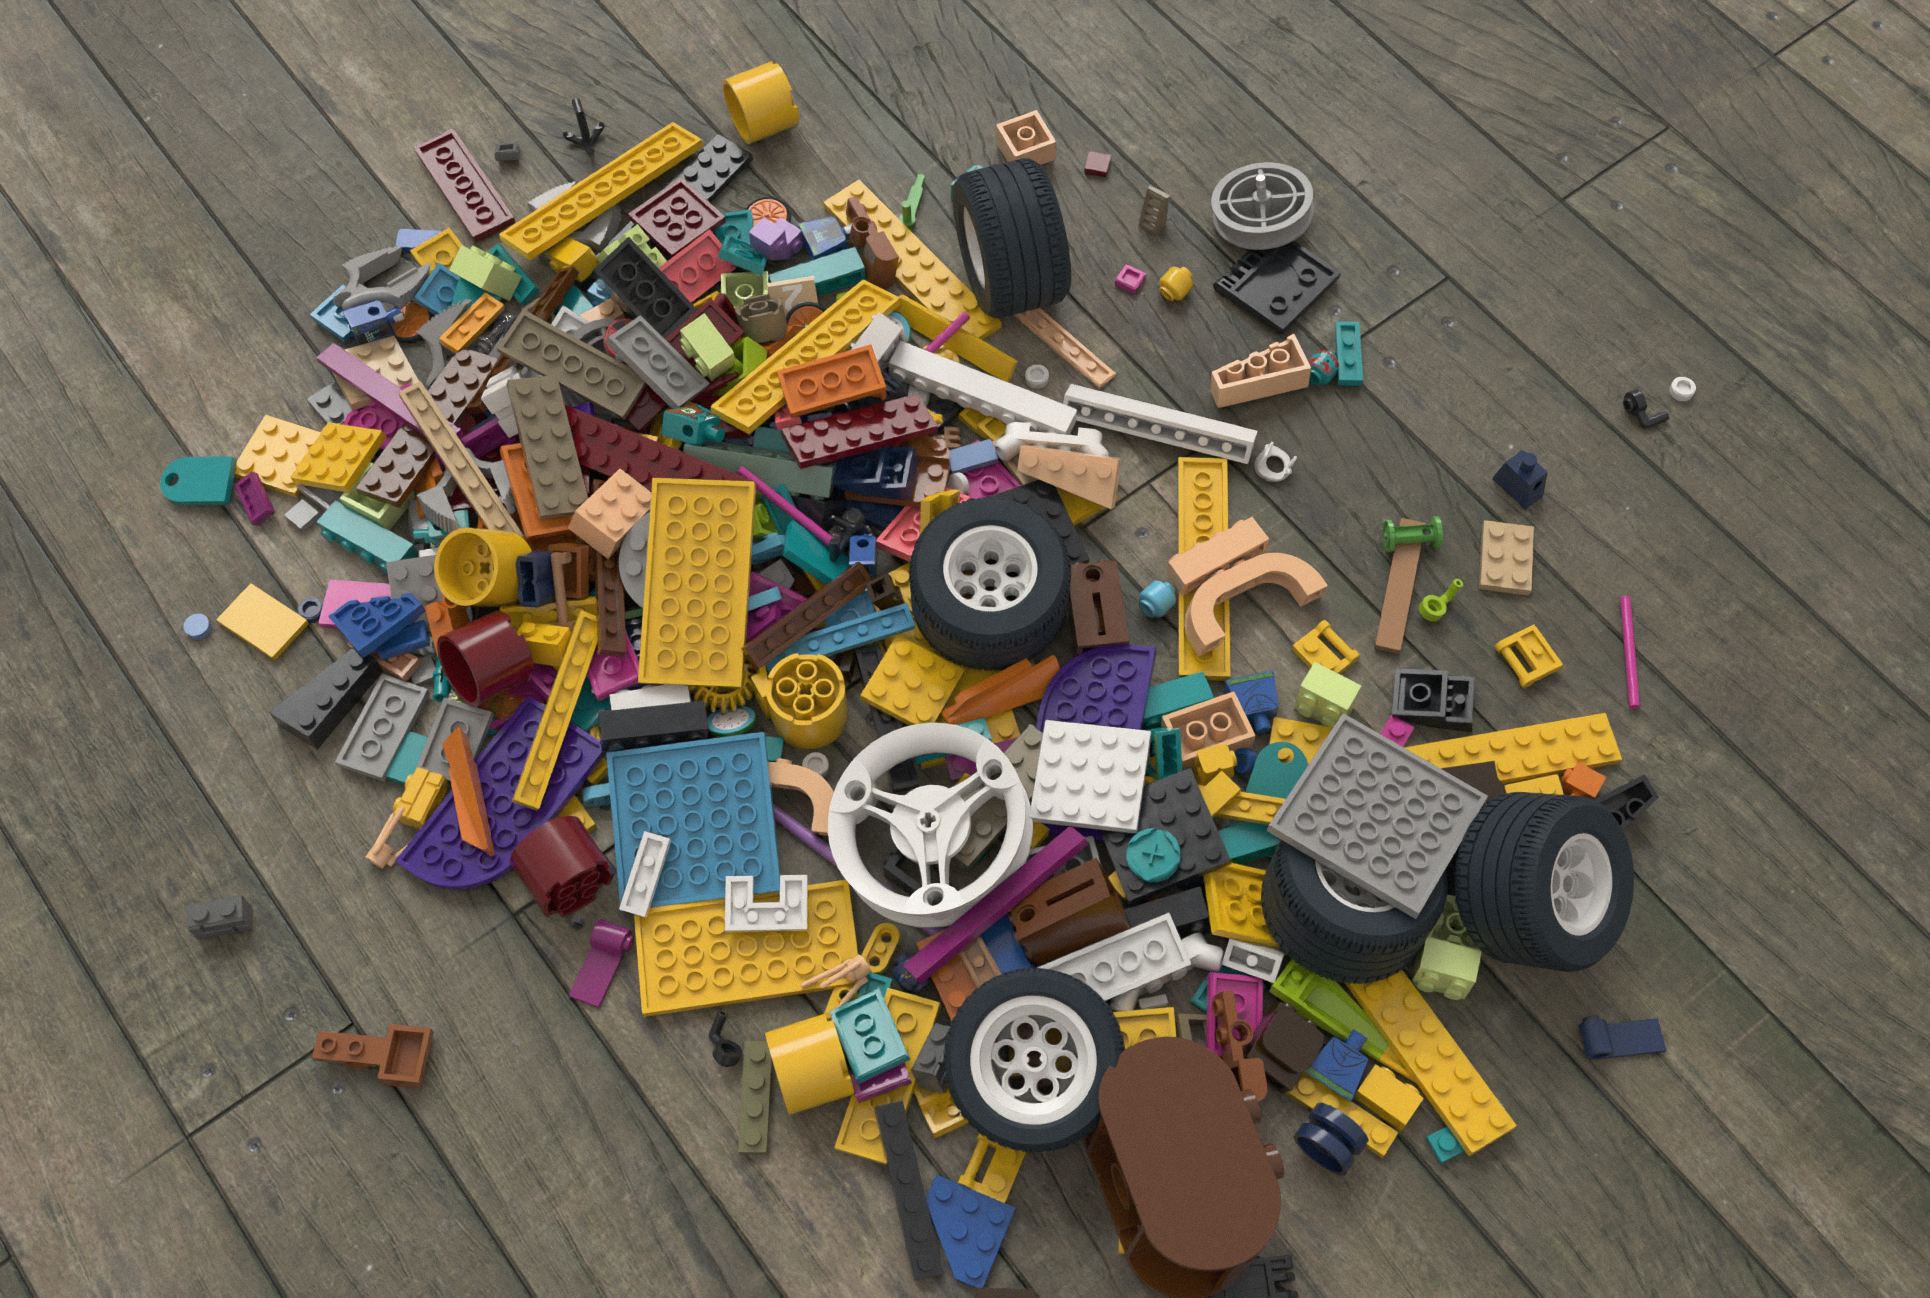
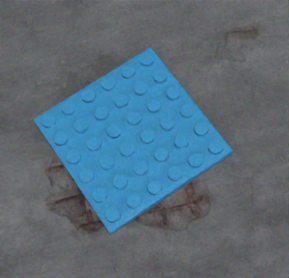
[606,732,781,912]

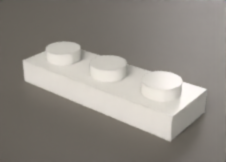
[619,831,672,918]

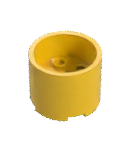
[722,61,800,144]
[434,528,532,607]
[766,653,848,749]
[765,1012,854,1115]

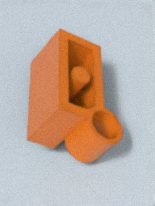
[425,595,469,655]

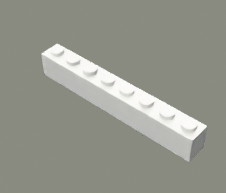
[889,341,1077,435]
[1063,384,1257,464]

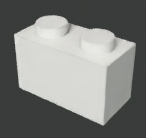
[1222,938,1286,983]

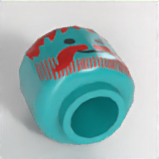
[1308,350,1339,386]

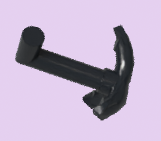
[563,98,604,154]
[828,515,872,562]

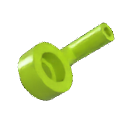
[1419,579,1463,621]

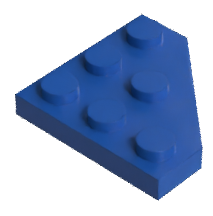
[328,593,426,658]
[926,1174,1016,1289]

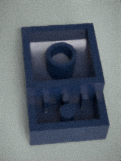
[833,446,919,499]

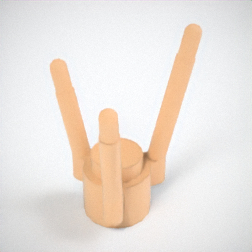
[365,806,408,869]
[801,954,871,1008]

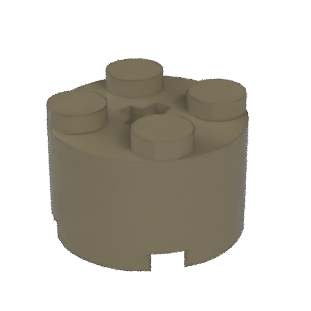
[735,294,788,345]

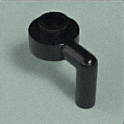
[1623,389,1669,429]
[708,1010,742,1067]

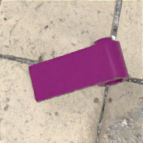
[569,919,634,1008]

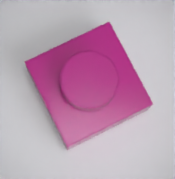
[1380,715,1414,747]

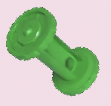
[1383,516,1443,552]

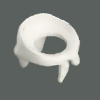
[1254,442,1297,482]

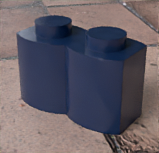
[516,550,556,608]

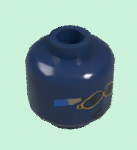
[892,952,932,994]

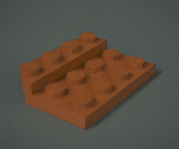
[844,436,951,508]

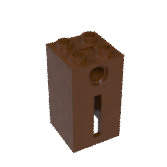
[1067,560,1129,658]
[1007,858,1130,967]

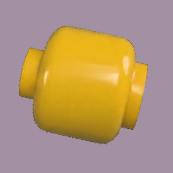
[1159,266,1193,302]

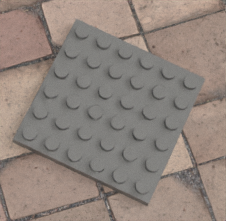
[1266,713,1488,919]

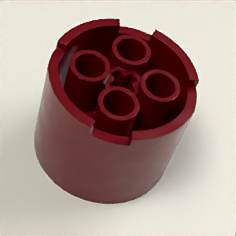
[437,610,534,707]
[510,816,615,918]

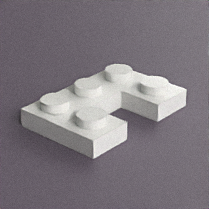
[725,875,808,932]

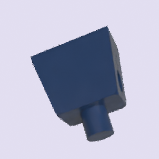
[1493,450,1547,510]

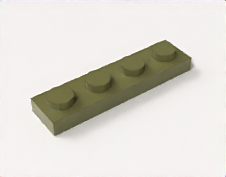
[738,1041,773,1155]

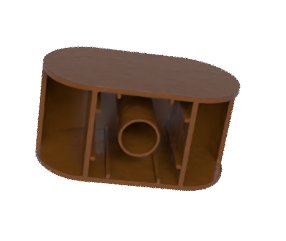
[1084,1037,1284,1298]

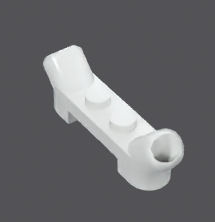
[995,422,1109,461]
[1109,932,1224,1012]

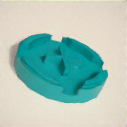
[1126,828,1181,882]

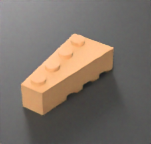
[1210,334,1311,408]
[1017,445,1122,509]

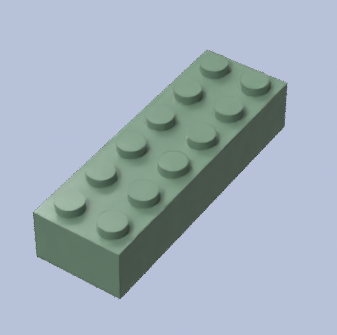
[683,441,837,500]

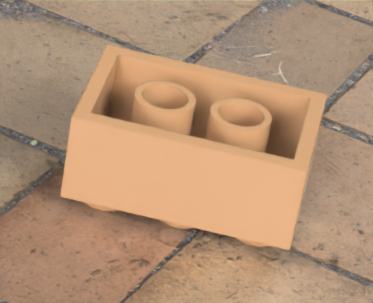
[568,469,651,559]
[1160,692,1255,771]

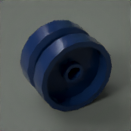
[1293,1103,1369,1176]

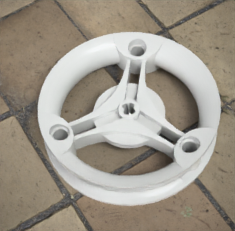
[828,723,1033,928]

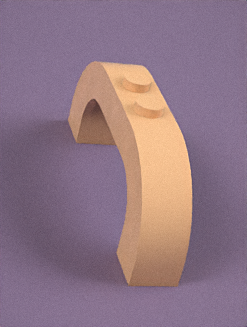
[1185,553,1328,657]
[768,759,834,836]

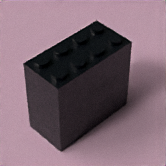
[589,237,697,339]

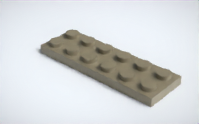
[496,309,647,421]
[507,375,588,520]
[952,724,1043,871]

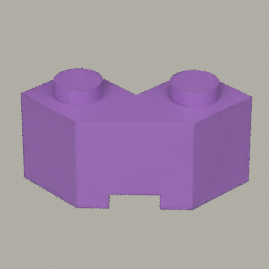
[749,217,803,260]

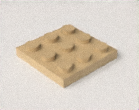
[332,336,419,411]

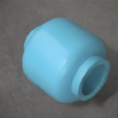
[1139,580,1176,618]

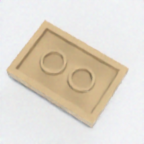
[1479,520,1534,596]

